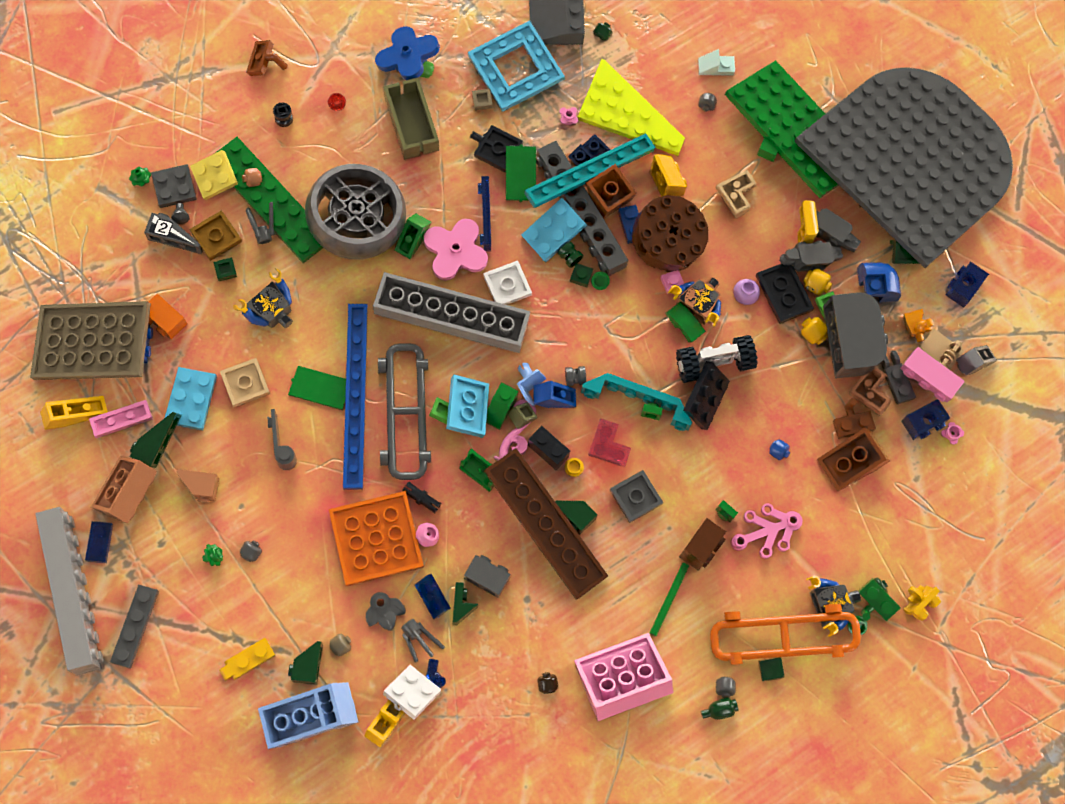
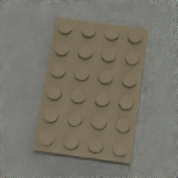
[30,301,151,380]

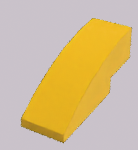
[364,700,405,748]

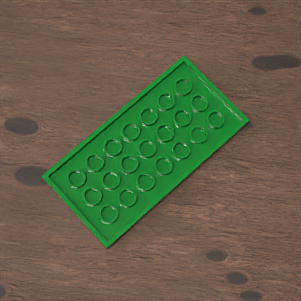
[724,60,839,198]

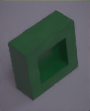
[213,257,237,282]
[570,263,593,287]

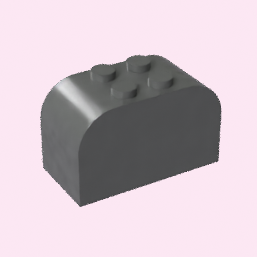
[823,292,888,379]

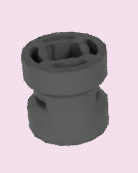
[565,366,586,386]

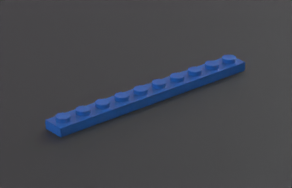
[343,304,368,490]

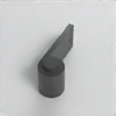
[267,409,297,470]

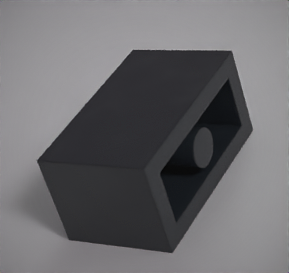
[528,426,570,470]

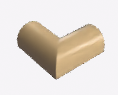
[716,170,757,218]

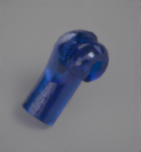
[426,659,446,688]

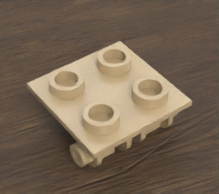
[919,329,964,370]

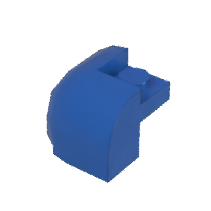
[857,262,901,302]

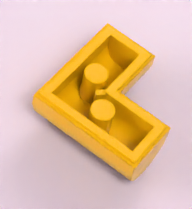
[797,200,819,244]

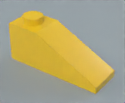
[40,396,108,430]

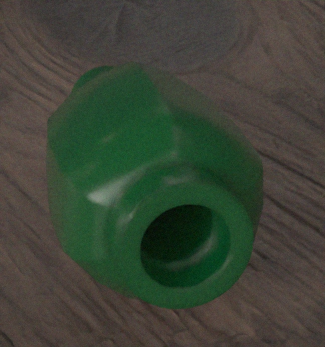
[701,698,739,720]

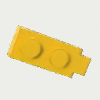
[219,638,276,681]

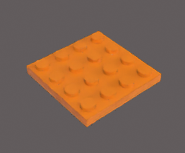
[329,491,424,587]

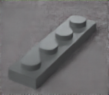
[110,584,159,669]

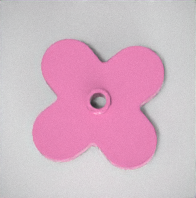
[424,219,488,280]

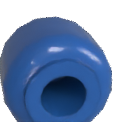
[769,439,790,460]

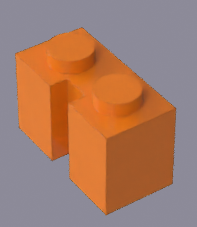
[148,293,187,339]

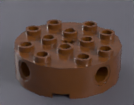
[632,195,708,272]

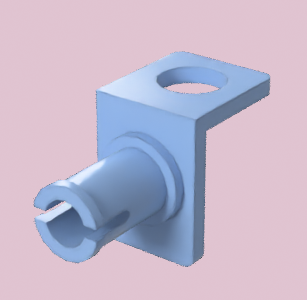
[517,363,546,406]

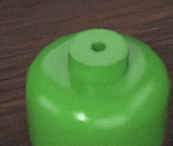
[420,61,434,78]

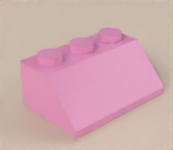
[900,347,965,402]

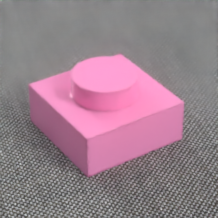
[660,270,684,294]

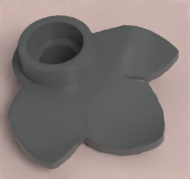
[366,592,406,631]

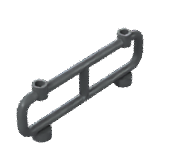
[378,343,431,480]

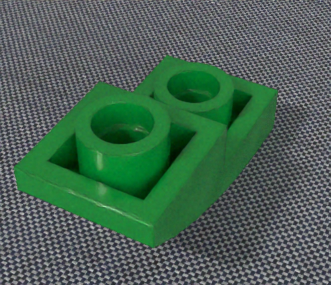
[666,302,706,343]

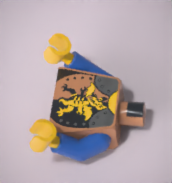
[667,278,721,327]

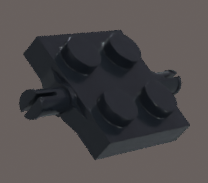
[470,125,523,173]

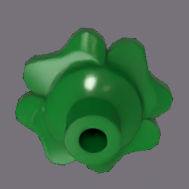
[129,167,152,187]
[202,544,223,566]

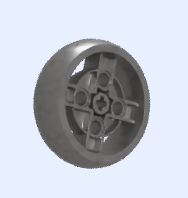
[305,164,406,260]

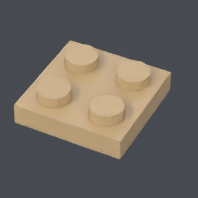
[220,358,270,407]

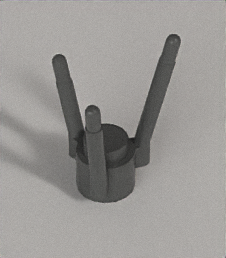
[246,202,275,244]
[401,619,445,662]

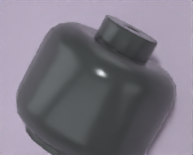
[698,93,717,112]
[240,540,262,562]
[716,676,736,698]

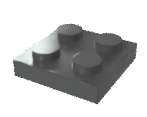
[151,164,197,208]
[609,470,663,523]

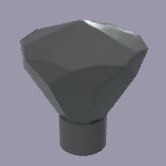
[171,203,190,224]

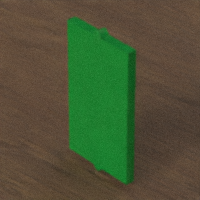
[506,144,536,202]
[288,366,346,410]

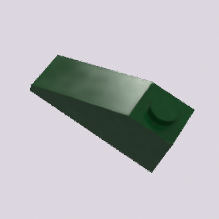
[130,412,182,468]

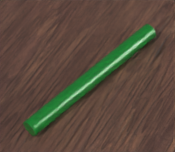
[649,563,689,636]

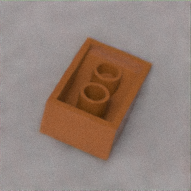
[817,427,890,491]

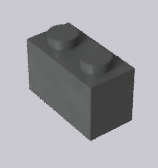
[464,555,511,598]

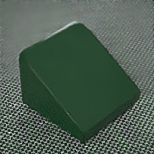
[759,657,784,681]

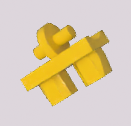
[903,585,941,621]

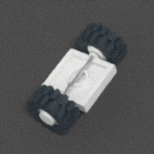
[676,335,758,383]

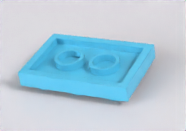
[521,198,587,262]
[165,367,217,431]
[446,375,489,438]

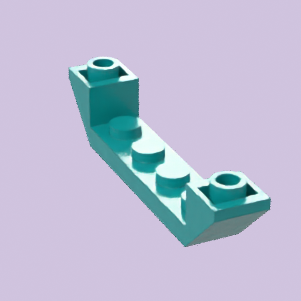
[581,373,692,431]

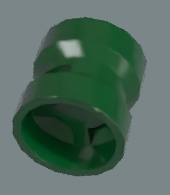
[558,242,584,268]

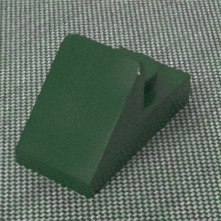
[453,582,478,625]

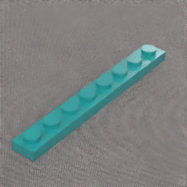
[524,134,656,208]

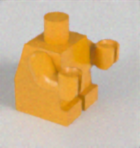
[903,309,933,343]

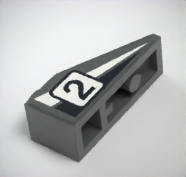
[144,213,203,254]

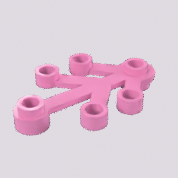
[731,503,802,559]

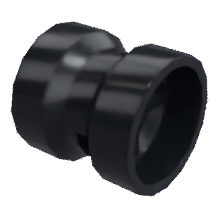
[273,102,293,127]

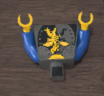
[233,268,293,328]
[806,576,861,637]

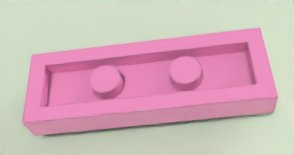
[89,400,153,438]

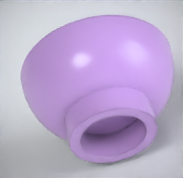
[733,279,760,305]

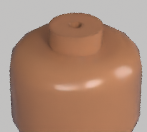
[242,168,262,187]

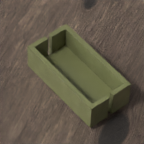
[383,78,439,160]

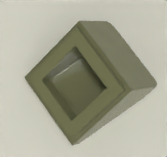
[508,402,538,429]

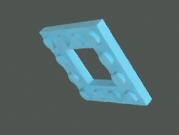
[467,20,565,112]

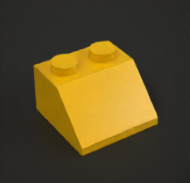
[650,154,687,197]

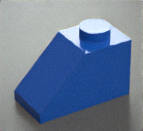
[533,381,576,408]

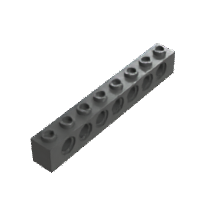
[536,141,629,276]

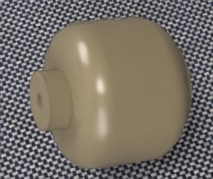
[330,634,351,656]

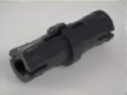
[402,482,441,514]

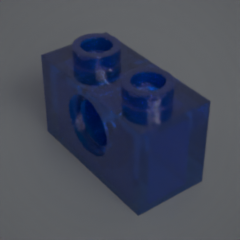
[946,261,989,308]
[901,399,950,440]

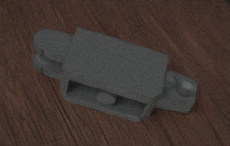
[816,208,861,253]
[779,241,843,272]

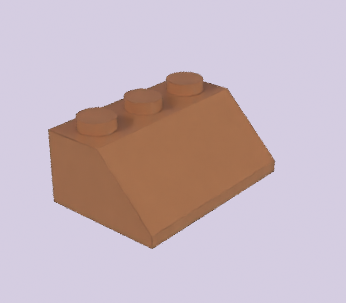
[91,456,157,524]

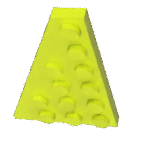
[578,59,685,156]

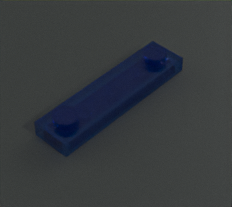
[478,176,491,252]

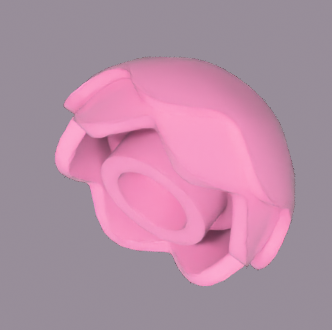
[416,523,439,547]

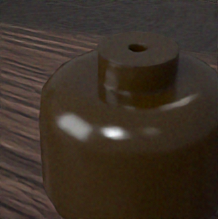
[537,672,558,694]

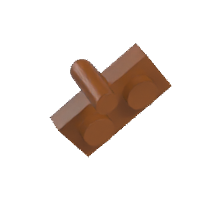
[246,40,288,76]
[833,398,876,439]

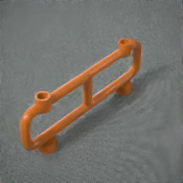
[710,604,861,665]

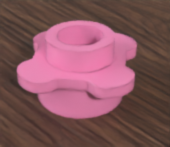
[560,107,578,125]
[941,422,964,445]

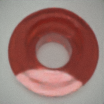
[328,93,346,111]

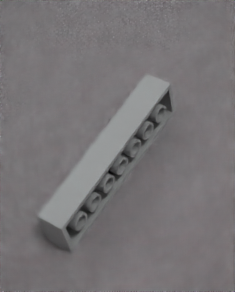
[373,272,530,353]
[35,507,103,676]

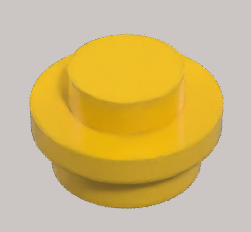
[564,458,584,477]

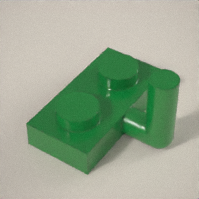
[858,578,901,621]

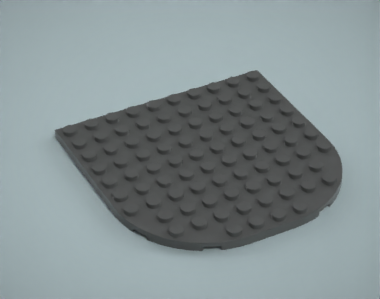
[794,68,1013,268]

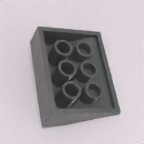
[529,0,585,45]

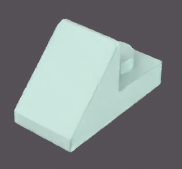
[698,49,735,75]

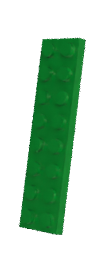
[215,137,323,263]

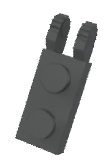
[881,351,916,405]

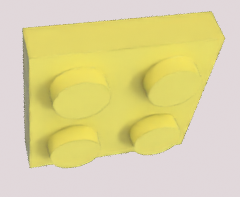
[190,150,238,200]

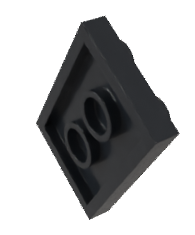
[756,264,814,324]
[683,361,730,430]

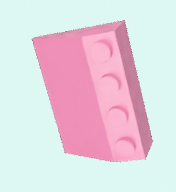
[574,633,673,721]

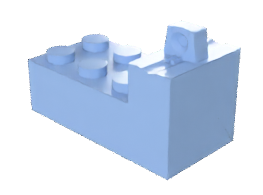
[258,682,359,749]

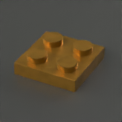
[189,210,242,261]

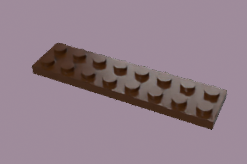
[484,448,608,600]

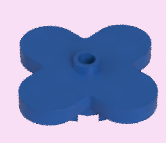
[375,26,440,80]

